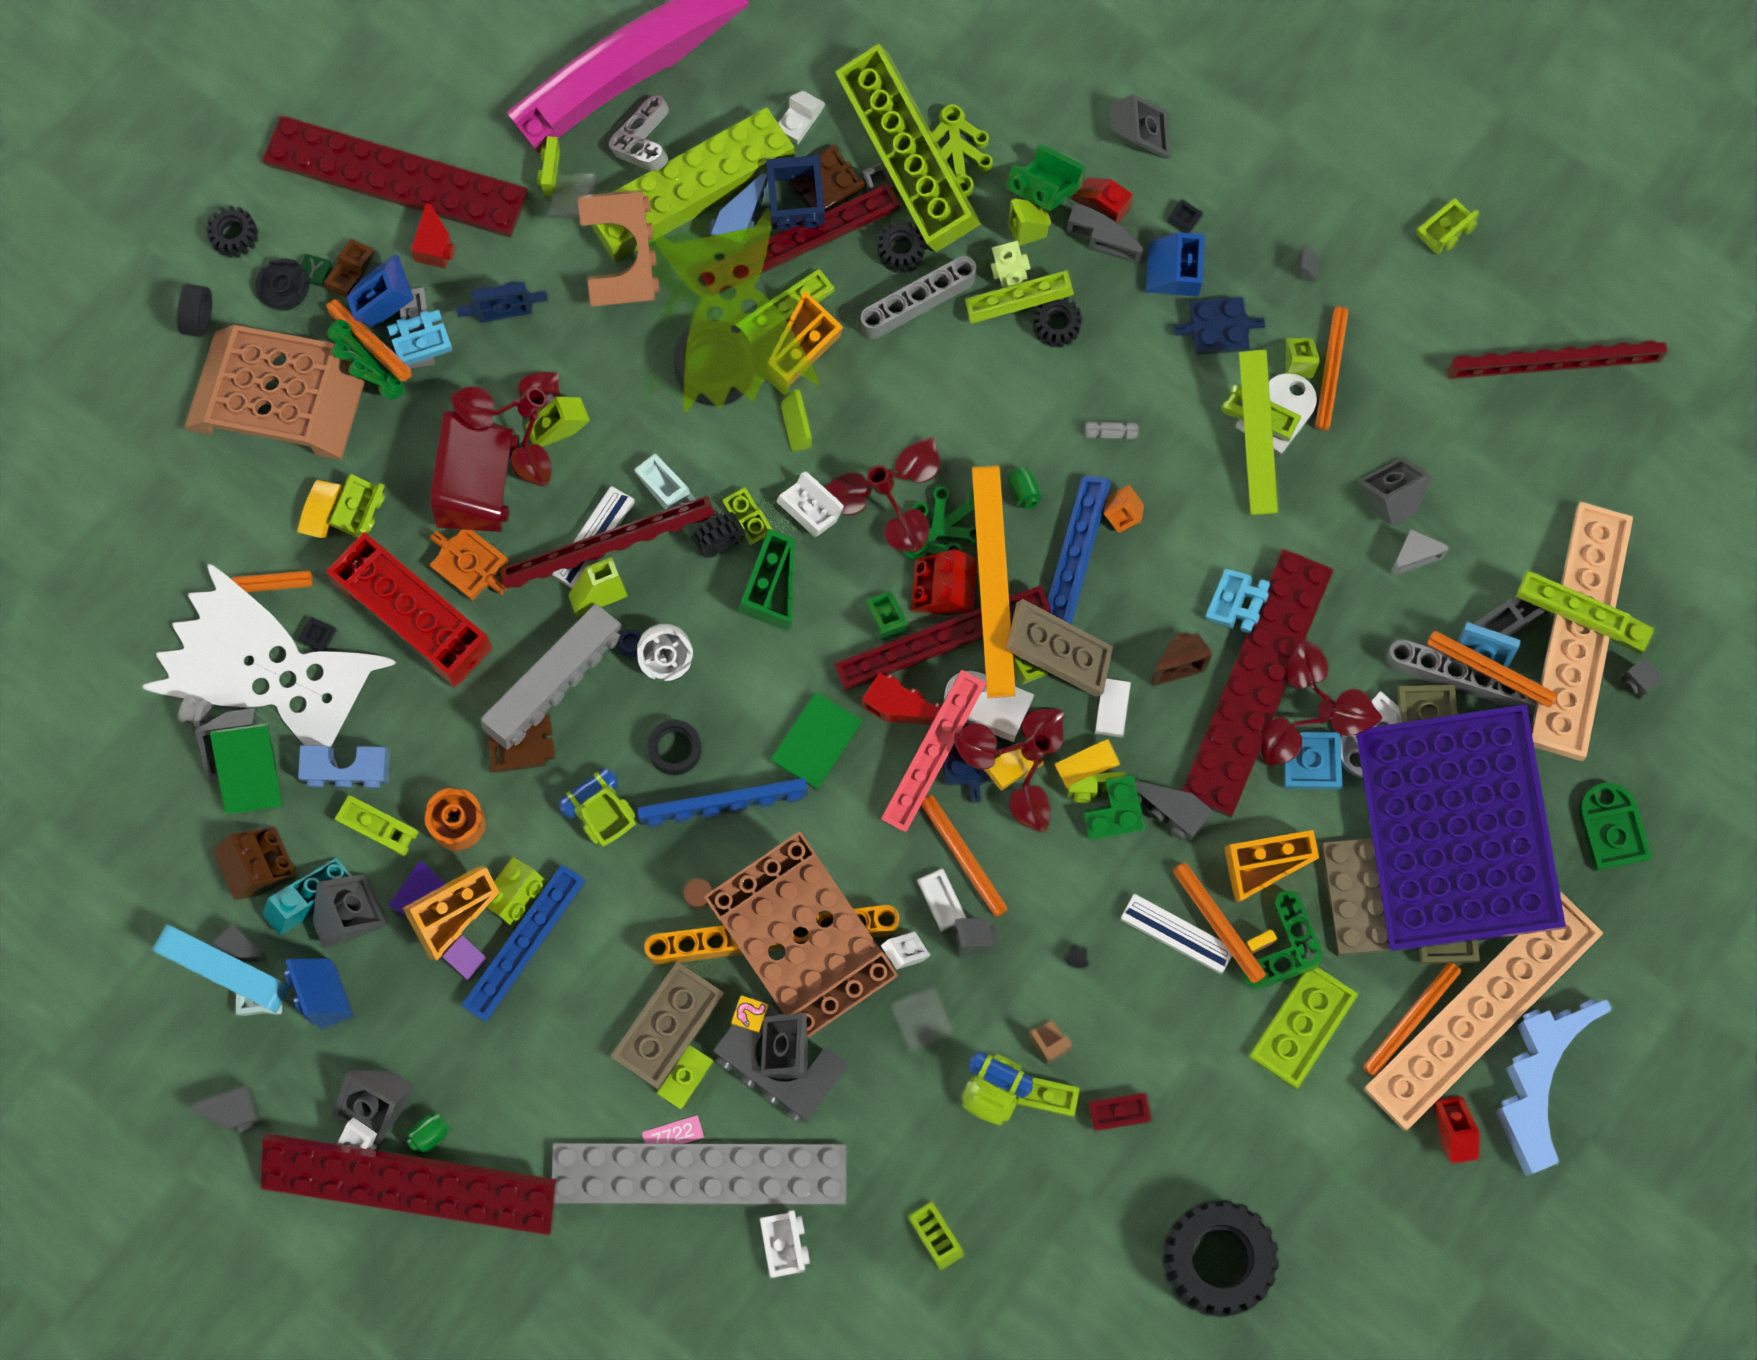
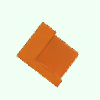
[1104,485,1144,533]

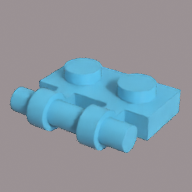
[387,309,453,365]
[1205,569,1270,633]

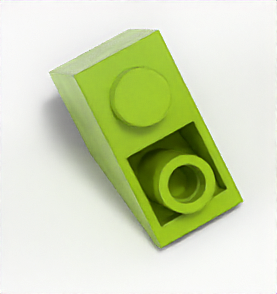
[568,557,628,617]

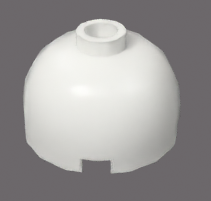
[637,624,693,681]

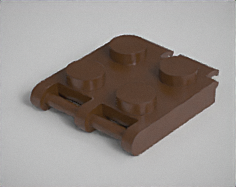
[789,144,866,212]
[486,714,555,773]

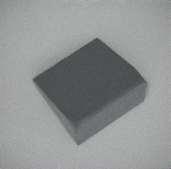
[859,162,896,192]
[1297,244,1319,281]

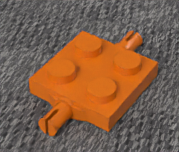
[429,530,508,602]

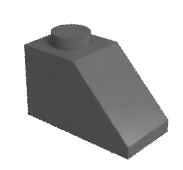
[953,918,998,958]
[190,1086,262,1134]

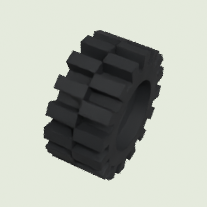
[206,205,259,258]
[877,220,925,273]
[1033,297,1082,348]
[692,512,745,559]

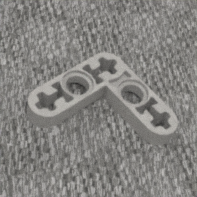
[609,95,669,171]

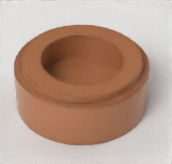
[683,878,712,908]

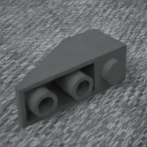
[1136,781,1214,843]

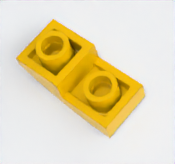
[297,480,343,538]
[1055,739,1121,789]
[985,749,1044,791]

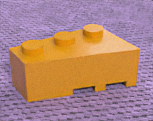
[765,290,843,391]
[1224,830,1319,903]
[403,866,500,961]

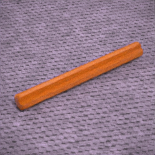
[326,299,412,382]
[1315,306,1349,431]
[1427,631,1557,708]
[921,795,1008,917]
[1173,862,1266,983]
[1363,962,1461,1077]

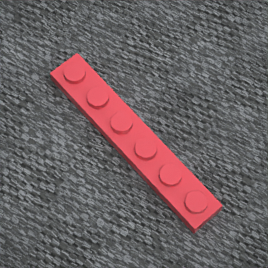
[881,670,986,832]

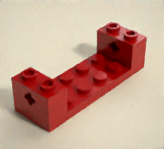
[326,532,493,689]

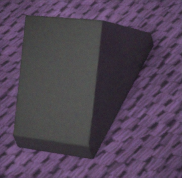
[210,924,266,962]

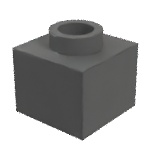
[1620,658,1663,699]

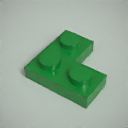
[1084,773,1146,840]

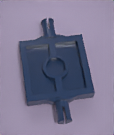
[456,281,549,324]
[1173,297,1265,355]
[943,723,999,803]

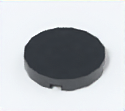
[256,258,310,311]

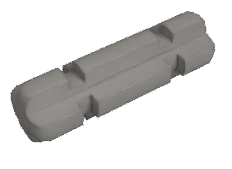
[1085,421,1138,439]

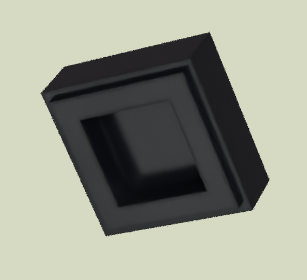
[1166,199,1204,233]
[298,617,337,652]

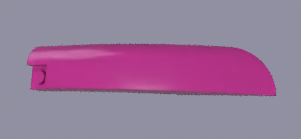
[506,0,750,154]

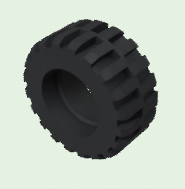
[1161,1199,1279,1318]

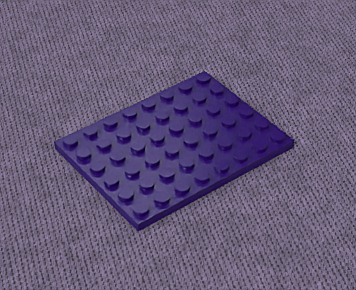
[1356,704,1566,952]

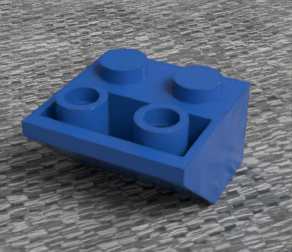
[1145,232,1205,297]
[347,254,414,328]

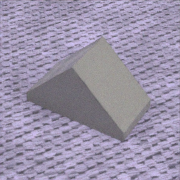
[1391,529,1449,576]

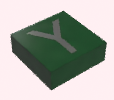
[301,254,333,288]

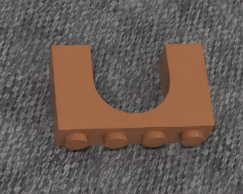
[578,189,660,306]

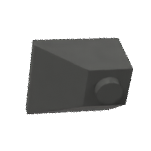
[1109,94,1170,159]
[1357,457,1432,526]
[195,708,259,781]
[313,874,387,948]
[761,1013,808,1079]
[331,1071,414,1145]

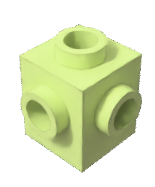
[991,240,1031,288]

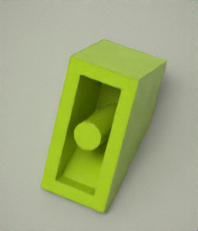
[1008,199,1051,246]
[525,397,590,447]

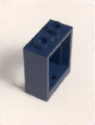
[766,155,825,230]

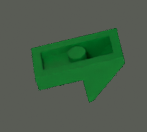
[866,591,908,640]

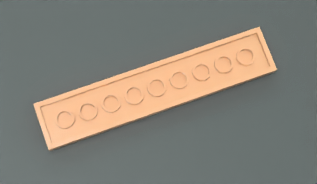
[1531,502,1633,762]
[1363,892,1603,1132]

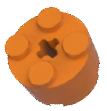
[425,788,486,852]

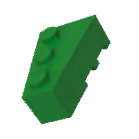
[737,529,795,631]

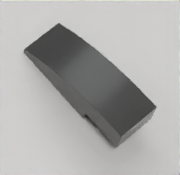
[1067,203,1143,264]
[1473,597,1549,636]

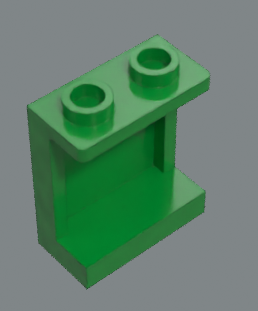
[1005,144,1087,211]

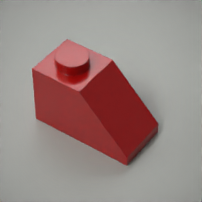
[1072,177,1133,224]
[411,203,455,269]
[1434,1096,1480,1164]

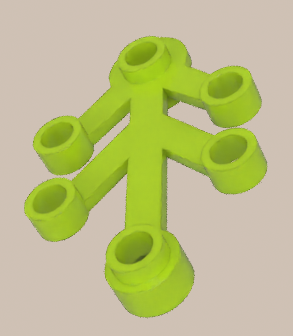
[932,104,993,197]

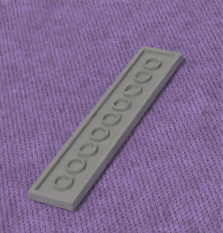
[552,1143,846,1205]

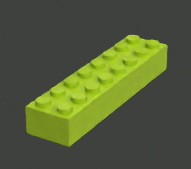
[835,43,981,252]
[591,107,795,262]

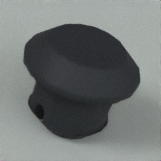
[1064,945,1089,969]

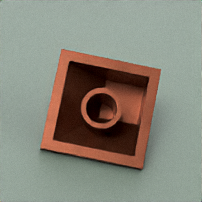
[1151,632,1212,686]

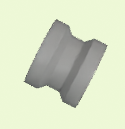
[178,695,211,727]

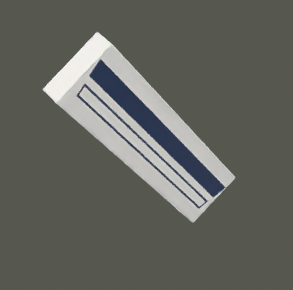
[552,486,635,588]
[1120,894,1232,975]

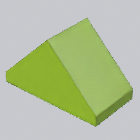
[1286,338,1320,378]

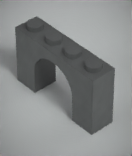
[713,995,849,1124]

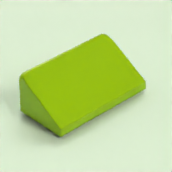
[781,389,812,452]

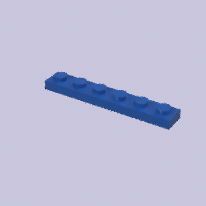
[1048,476,1111,625]
[637,778,808,827]
[461,864,586,1023]

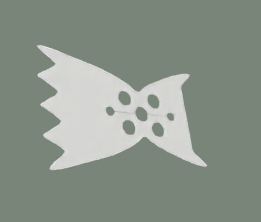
[142,564,396,768]

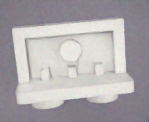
[776,471,844,538]
[760,1210,810,1279]

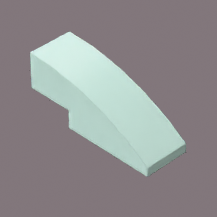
[634,454,710,537]

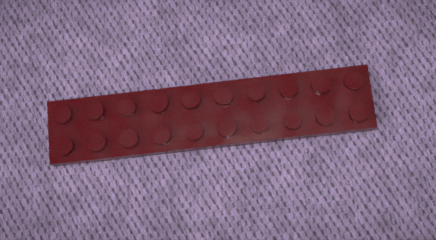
[262,115,529,238]
[1182,548,1334,818]
[260,1133,557,1235]

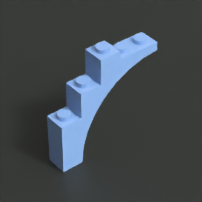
[1495,998,1612,1176]

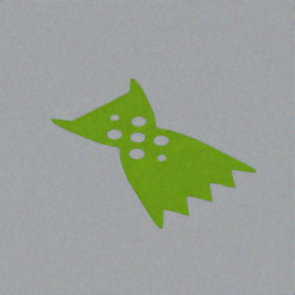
[653,208,820,413]

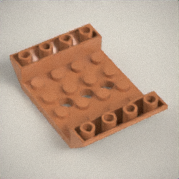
[184,325,369,460]
[703,831,898,1038]

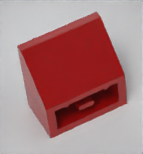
[911,549,978,616]

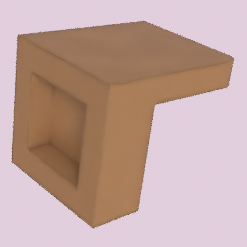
[1028,1021,1073,1065]

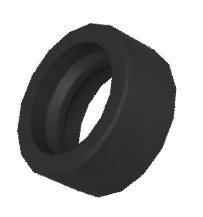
[177,284,212,337]
[648,719,702,776]

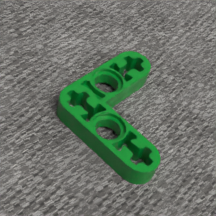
[1242,890,1323,990]

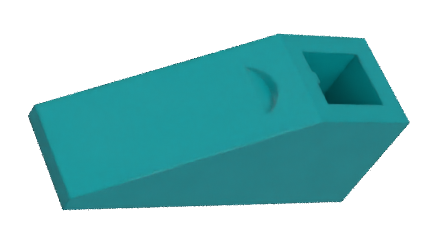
[262,857,352,936]

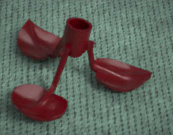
[451,372,560,487]
[824,437,940,553]
[1260,641,1383,766]
[954,709,1064,833]

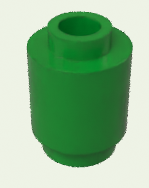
[1008,467,1043,510]
[405,1111,451,1154]

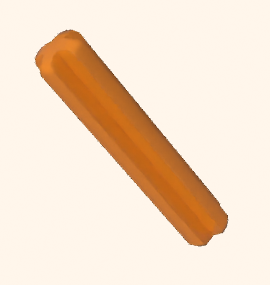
[230,571,313,592]

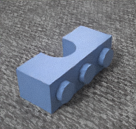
[298,745,390,789]

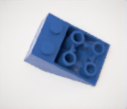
[284,959,354,1030]

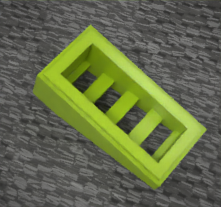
[907,1201,965,1270]

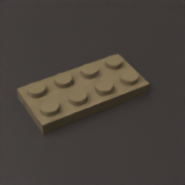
[1006,599,1113,697]
[1321,838,1390,956]
[610,961,725,1090]

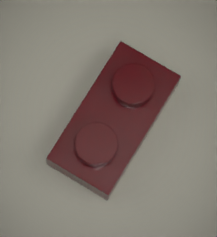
[1088,1092,1152,1132]

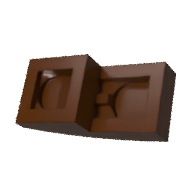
[324,239,374,298]

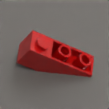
[861,672,942,725]

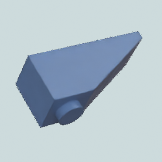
[708,173,768,253]

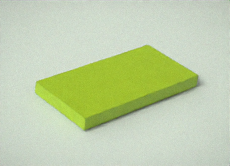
[1248,967,1359,1090]

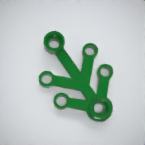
[327,319,405,400]
[903,486,977,560]

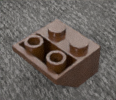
[212,826,297,901]

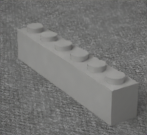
[480,604,621,750]

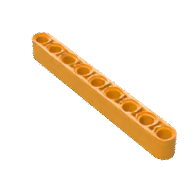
[972,465,1016,699]
[644,905,899,965]

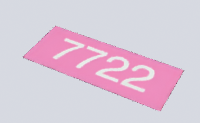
[642,1115,704,1144]

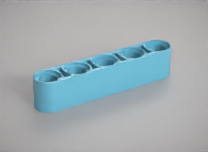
[152,924,291,1013]

